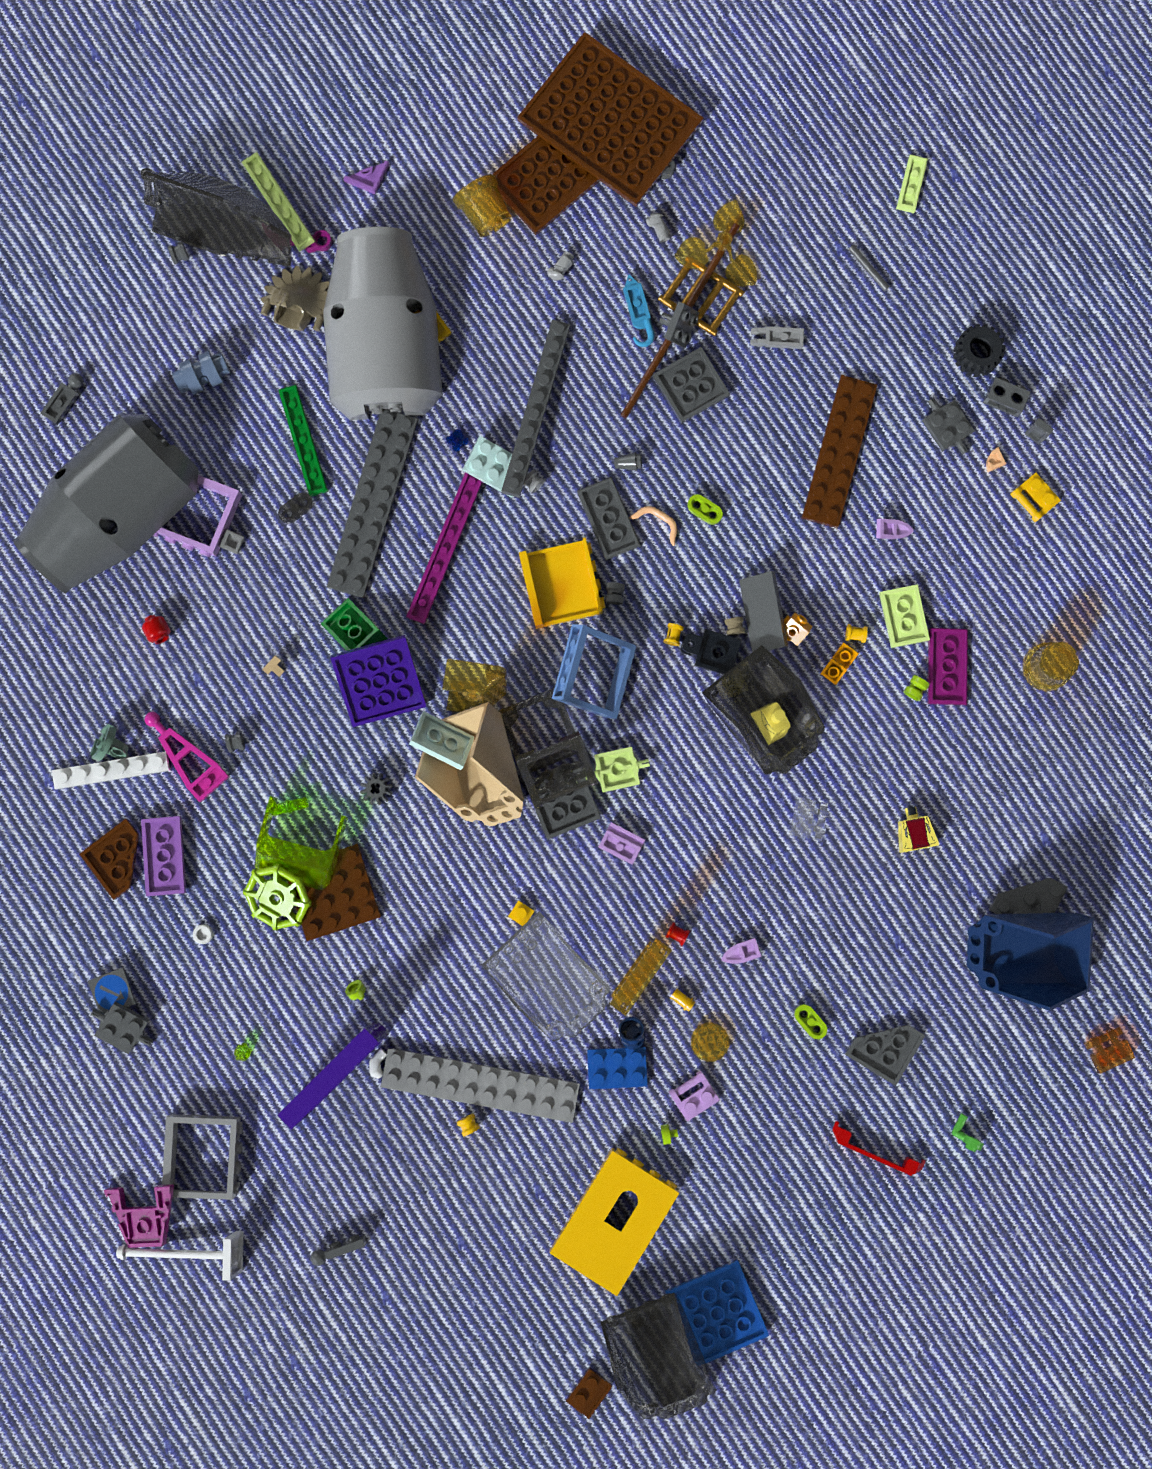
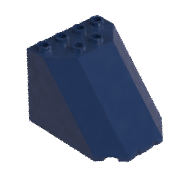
[966,913,1094,1011]

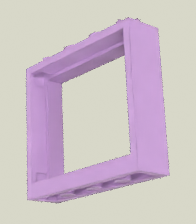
[153,475,242,557]

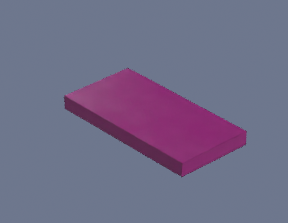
[927,628,968,705]

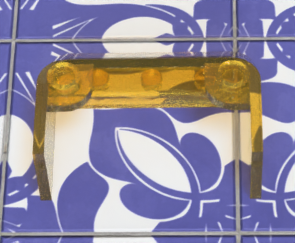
[442,659,507,712]

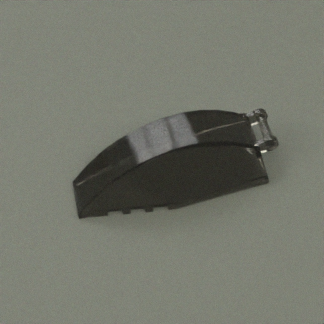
[141,168,292,266]

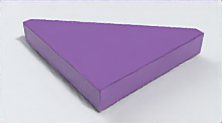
[344,161,389,195]

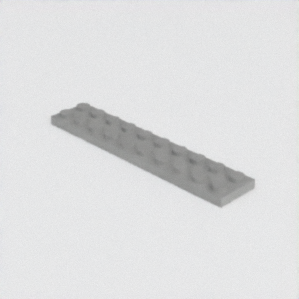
[381,1048,580,1123]

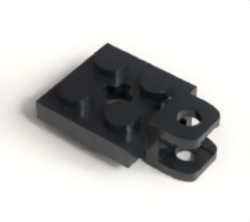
[680,629,742,677]

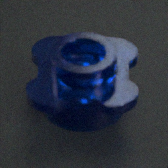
[446,429,469,452]

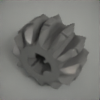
[360,773,393,805]

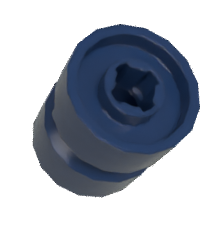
[619,1017,646,1050]

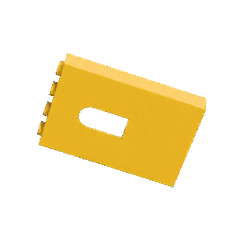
[550,1148,679,1296]

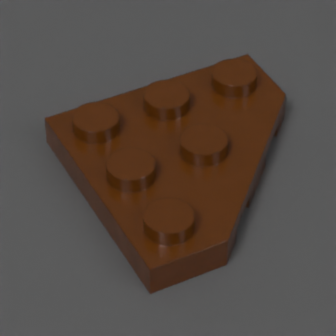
[79,819,139,900]

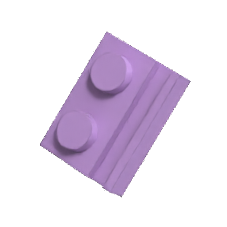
[598,822,645,865]

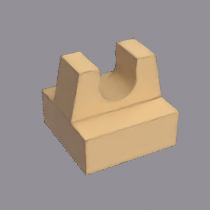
[262,655,284,677]

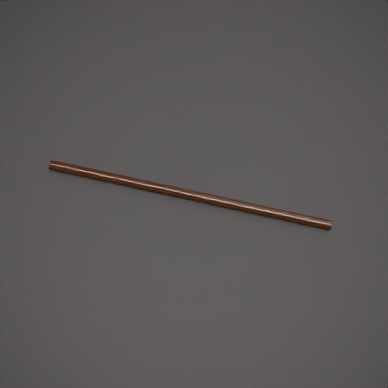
[620,223,740,419]

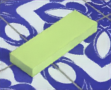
[896,154,928,213]

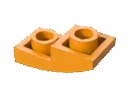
[820,642,859,685]

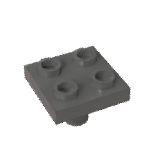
[659,302,699,348]

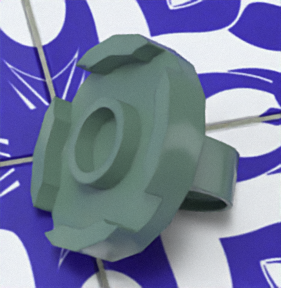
[90,724,129,761]

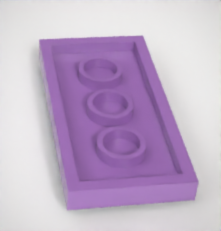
[141,816,186,896]

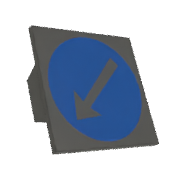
[88,967,136,1013]

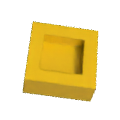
[508,900,534,927]

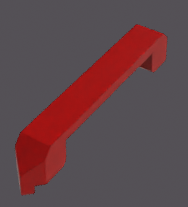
[832,1121,926,1176]

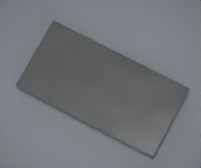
[577,477,641,561]
[739,571,788,654]

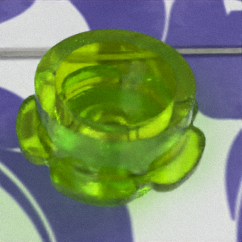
[234,1042,252,1062]

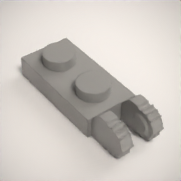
[750,326,804,349]

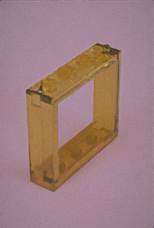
[608,936,672,1016]

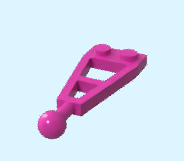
[145,712,230,802]

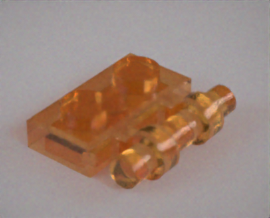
[1084,1027,1135,1074]

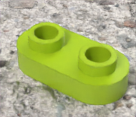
[687,494,723,525]
[794,1004,827,1039]

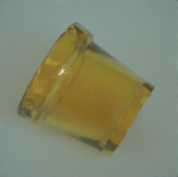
[453,174,512,238]
[1022,642,1079,692]

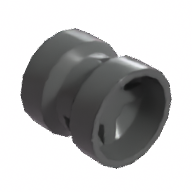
[605,582,625,605]

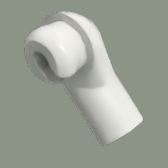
[369,1048,387,1079]

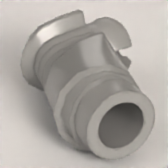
[646,213,670,242]
[547,252,574,281]

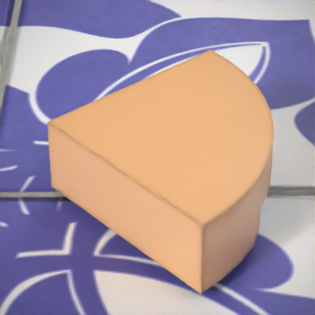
[986,447,1006,473]

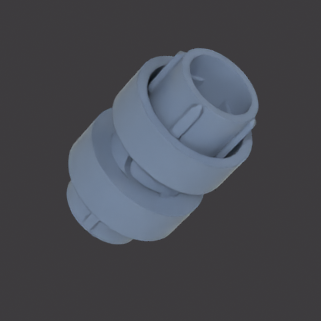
[172,350,230,395]

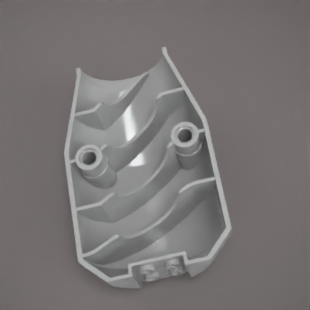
[323,227,442,421]

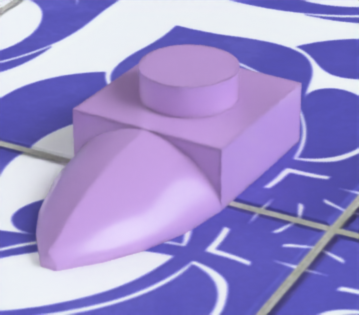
[876,519,913,539]
[721,938,761,964]

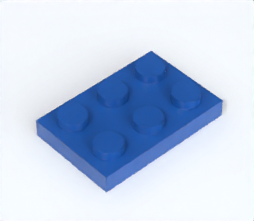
[587,1047,647,1089]

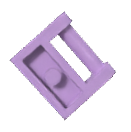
[668,1070,720,1122]

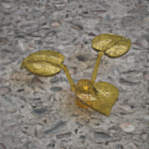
[675,200,757,286]

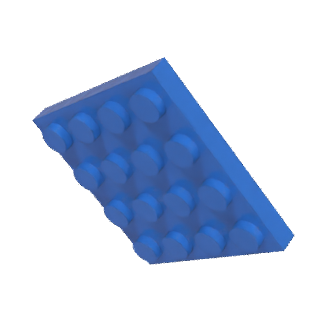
[665,1259,769,1367]

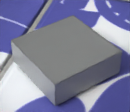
[219,529,244,554]

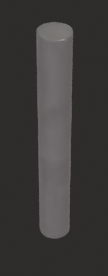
[848,245,890,292]

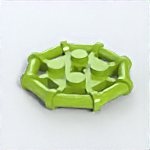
[243,864,312,931]

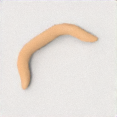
[629,506,678,546]

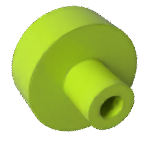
[345,980,366,1000]
[661,1124,678,1145]

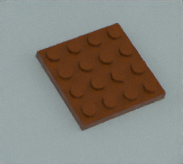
[284,844,381,941]

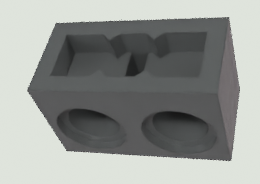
[983,377,1030,417]

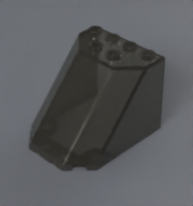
[702,645,825,774]
[601,1293,717,1419]

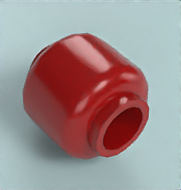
[142,615,171,644]

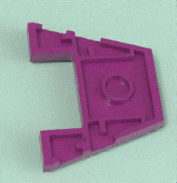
[104,1184,174,1248]

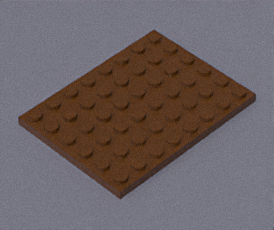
[517,32,704,207]

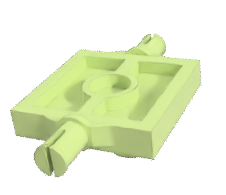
[585,747,650,793]

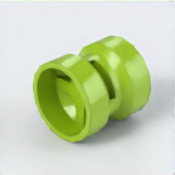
[903,675,930,701]

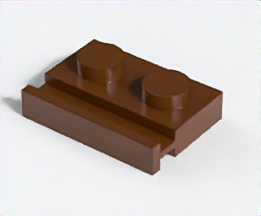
[566,1367,613,1419]

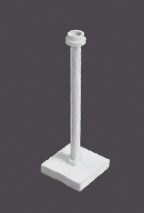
[116,1231,244,1281]

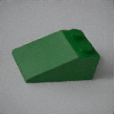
[321,598,388,651]

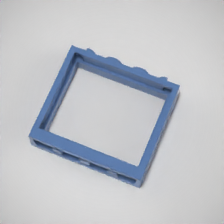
[552,624,636,719]

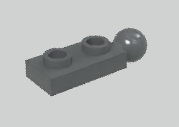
[40,373,84,425]
[310,1234,367,1266]

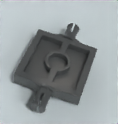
[922,397,975,455]
[91,1001,154,1054]

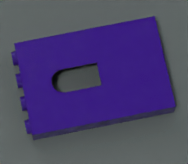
[277,1022,388,1130]

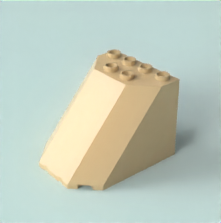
[415,702,524,826]

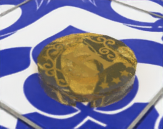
[690,1022,729,1062]

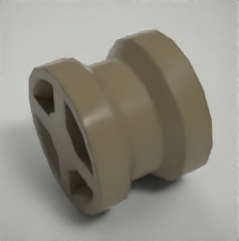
[724,617,745,636]

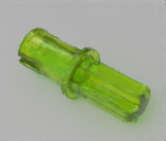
[270,797,309,817]

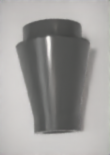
[614,452,642,471]

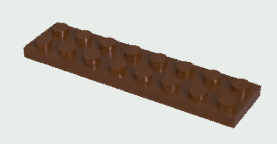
[801,375,877,529]

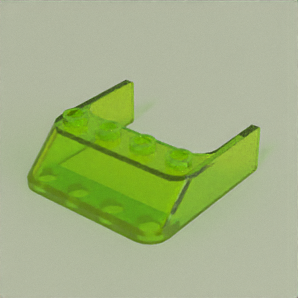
[255,796,348,889]

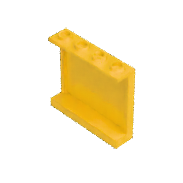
[519,537,605,629]

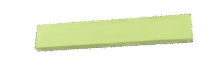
[242,152,315,252]

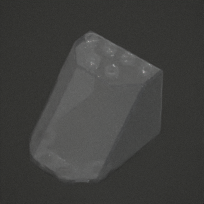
[482,911,610,1041]

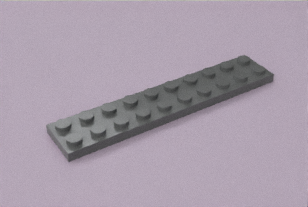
[327,409,418,599]

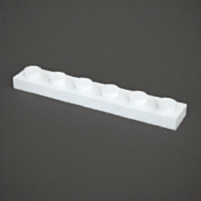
[52,751,170,790]

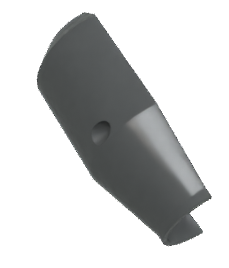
[13,413,198,594]

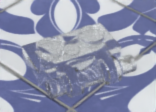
[790,797,829,841]

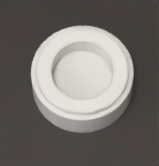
[193,925,214,944]

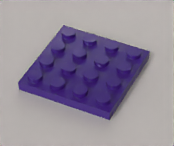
[330,635,426,727]

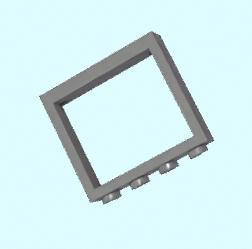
[162,1114,243,1200]

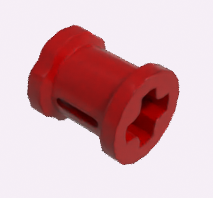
[665,922,690,946]

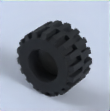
[953,324,1005,377]

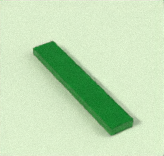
[278,385,328,497]

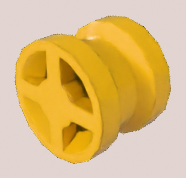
[456,1113,481,1137]

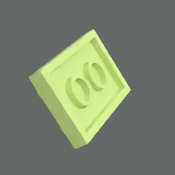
[879,584,930,648]

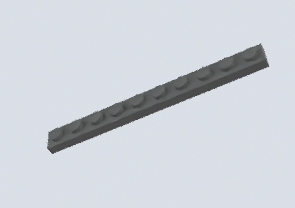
[501,320,570,498]

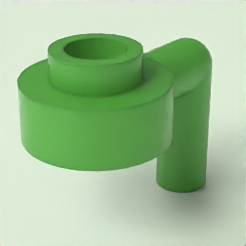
[952,1113,984,1152]

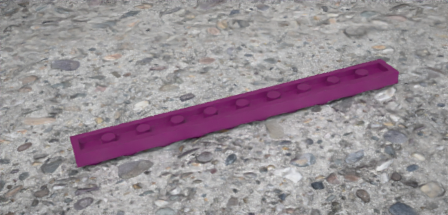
[406,472,483,625]

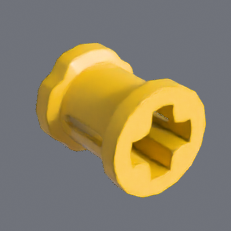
[663,623,684,646]
[845,624,868,643]

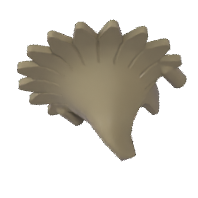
[260,266,329,332]

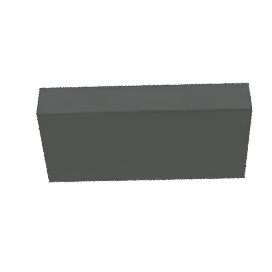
[1025,418,1054,444]

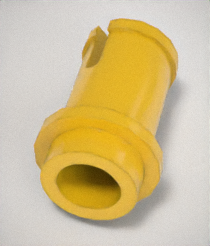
[670,988,696,1012]

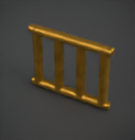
[658,255,745,337]

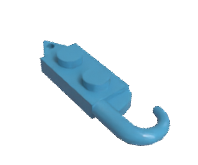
[623,275,655,347]

